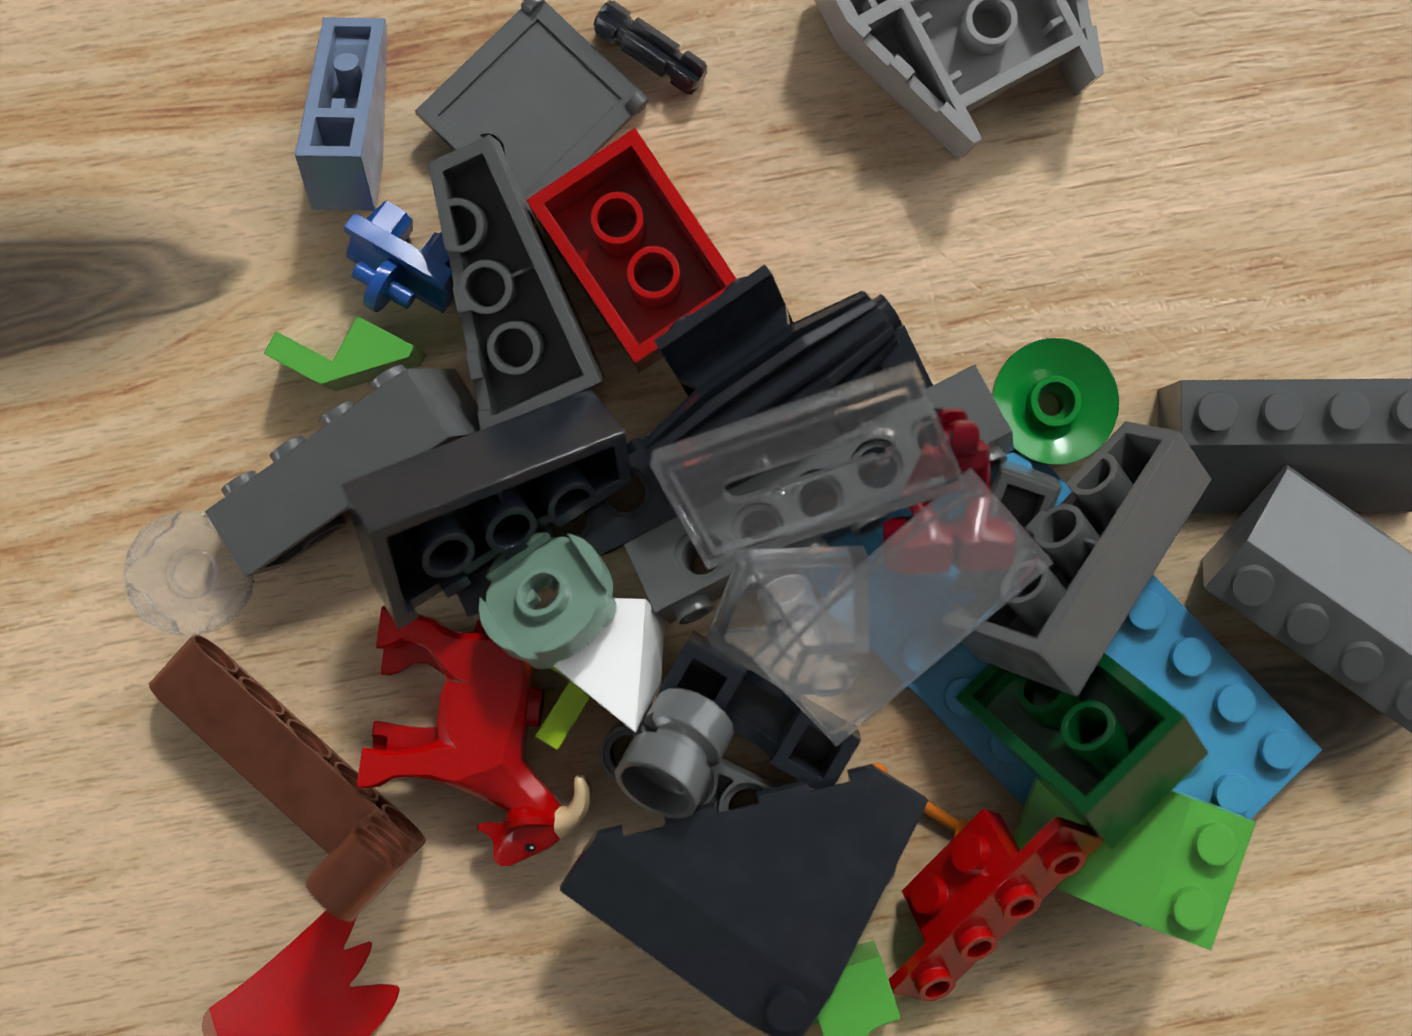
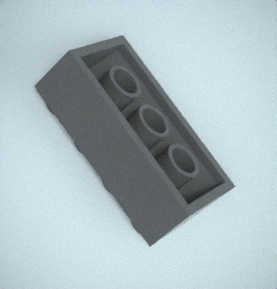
[1158,378,1412,513]
[1202,464,1412,733]

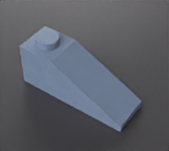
[295,17,387,211]

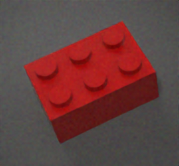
[526,128,737,373]

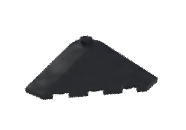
[560,764,928,1036]

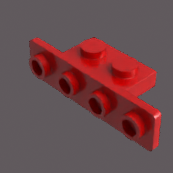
[888,808,1102,1002]

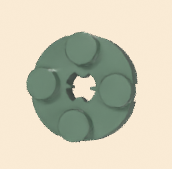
[479,532,617,669]

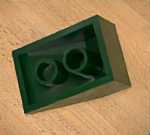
[955,653,1209,850]

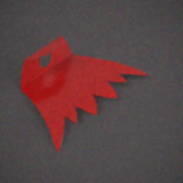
[202,910,400,1036]

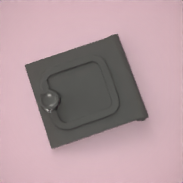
[415,0,649,215]

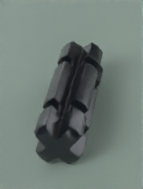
[593,0,707,94]

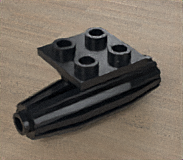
[642,264,903,496]

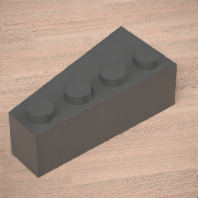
[428,135,606,430]
[205,365,481,577]
[940,421,1212,696]

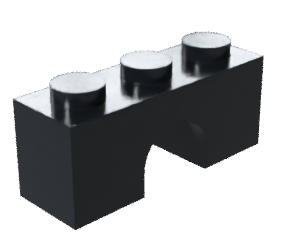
[655,630,861,789]

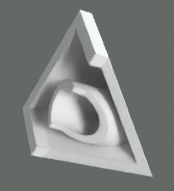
[548,597,665,732]

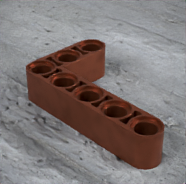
[149,634,426,922]

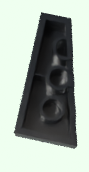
[341,388,632,630]

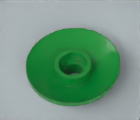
[992,338,1119,465]

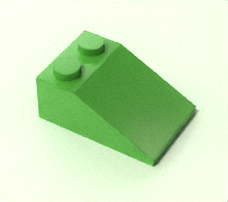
[1013,777,1256,950]

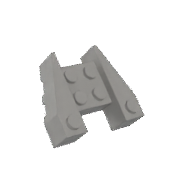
[814,0,1104,160]

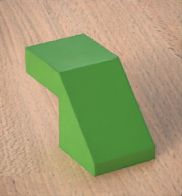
[263,316,426,391]

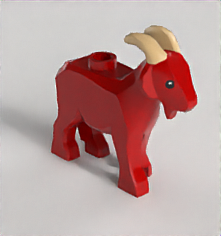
[357,606,592,866]

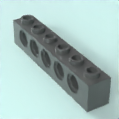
[624,364,1014,624]

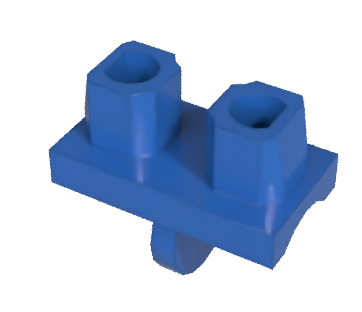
[344,201,454,314]

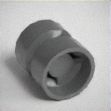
[615,689,734,819]

